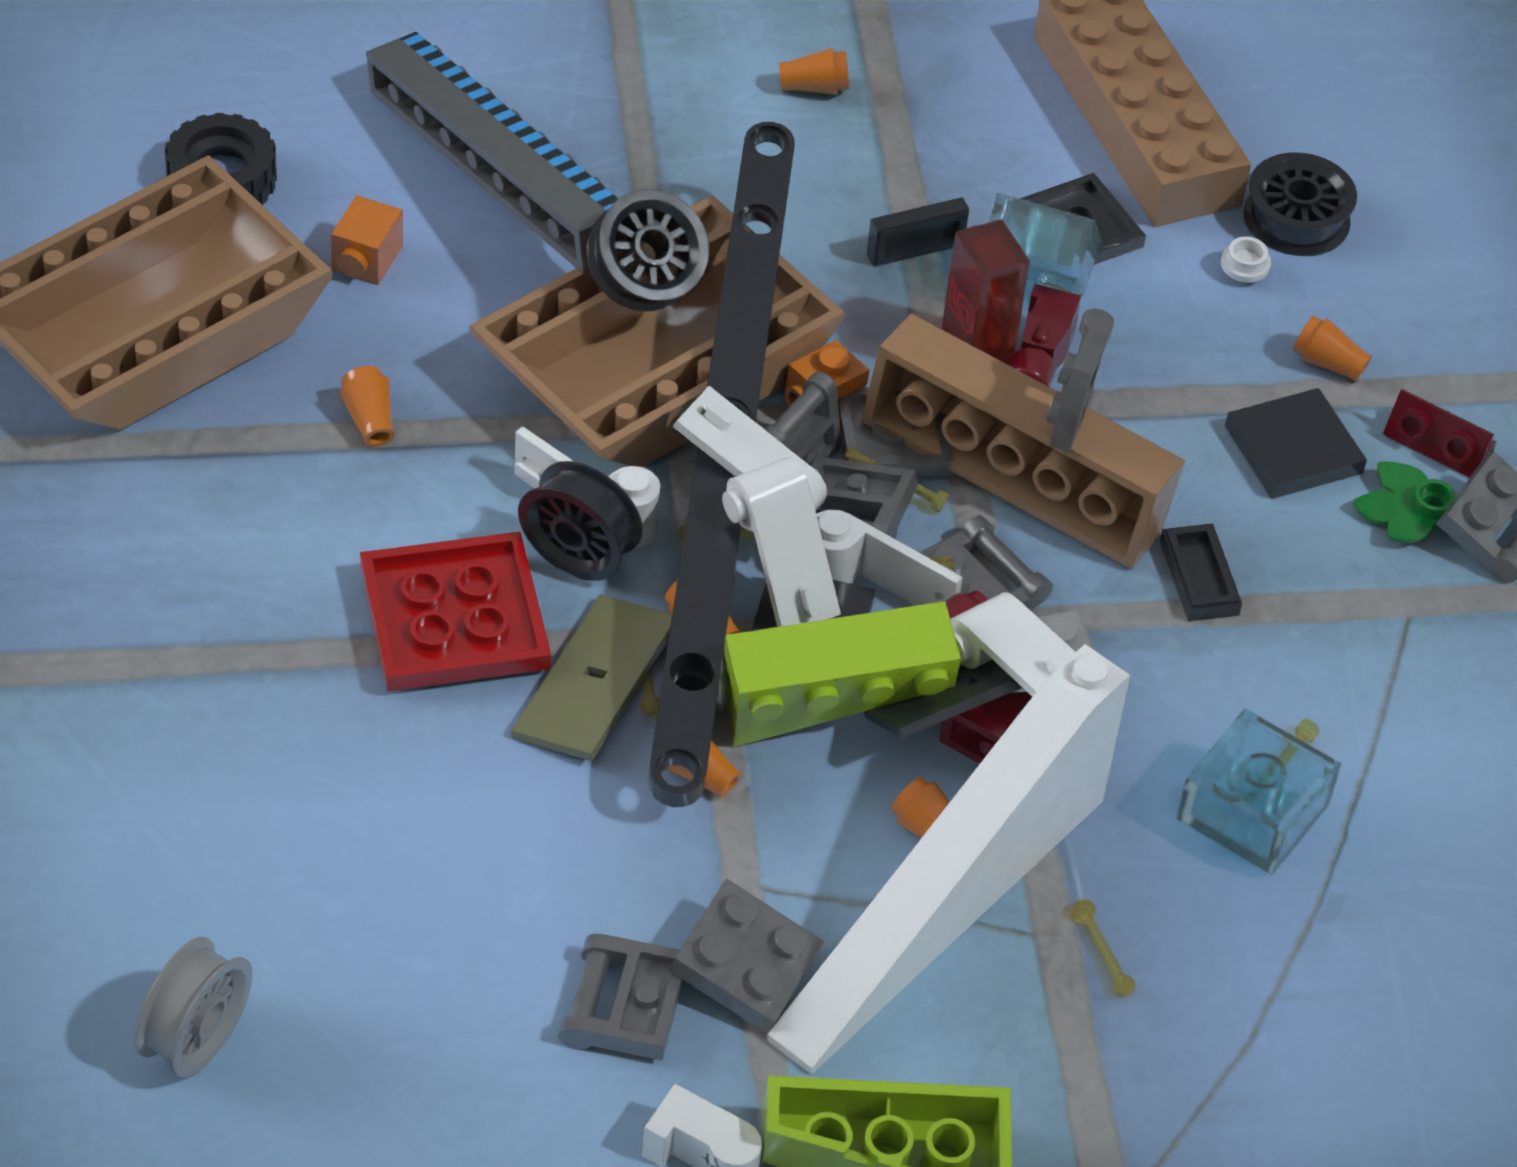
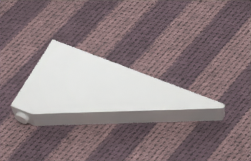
[767,644,1130,1075]

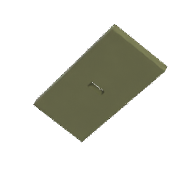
[511,594,672,761]

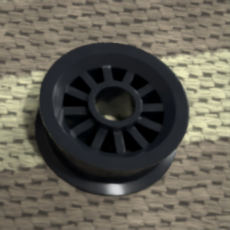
[1243,152,1357,256]
[587,189,709,312]
[518,461,643,581]

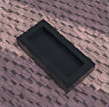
[866,197,969,266]
[1160,523,1242,622]

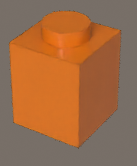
[331,195,403,285]

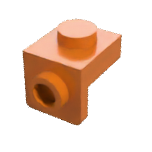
[784,340,870,407]

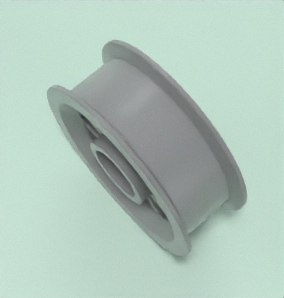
[134,937,252,1078]

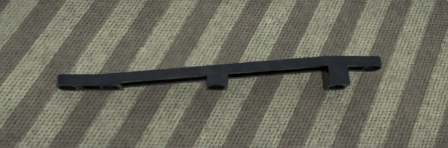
[648,122,795,808]

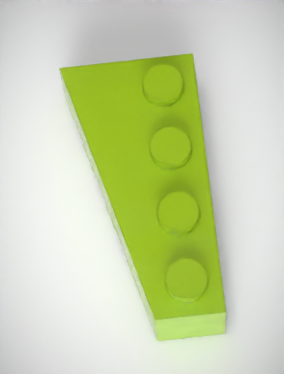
[720,601,961,747]
[761,1075,1012,1167]

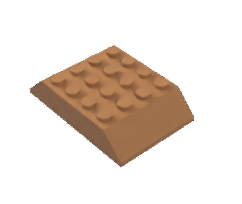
[0,155,332,430]
[470,195,845,467]

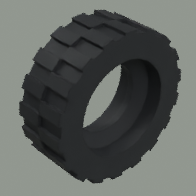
[165,113,277,205]

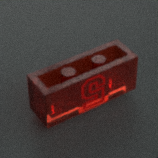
[941,219,1030,365]

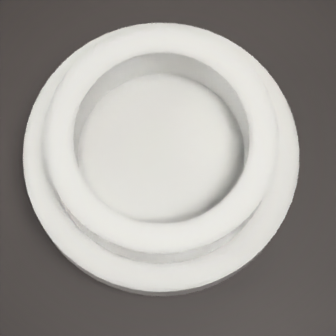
[1221,237,1271,283]

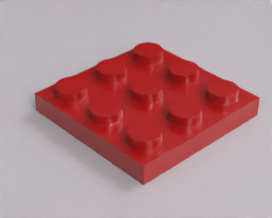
[360,531,552,692]

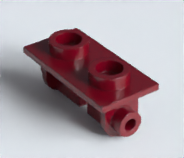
[1382,389,1497,478]

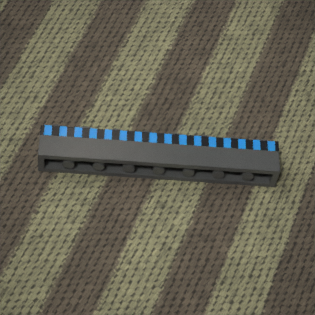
[366,32,621,274]

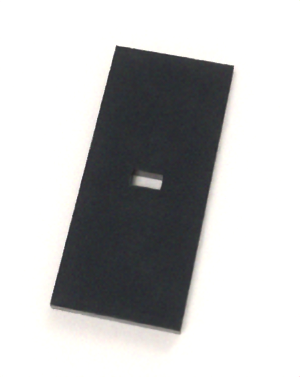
[864,659,1022,739]

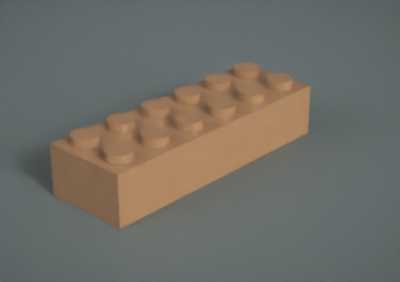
[1034,0,1251,227]
[861,314,1186,570]

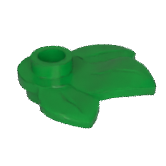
[1353,461,1456,543]

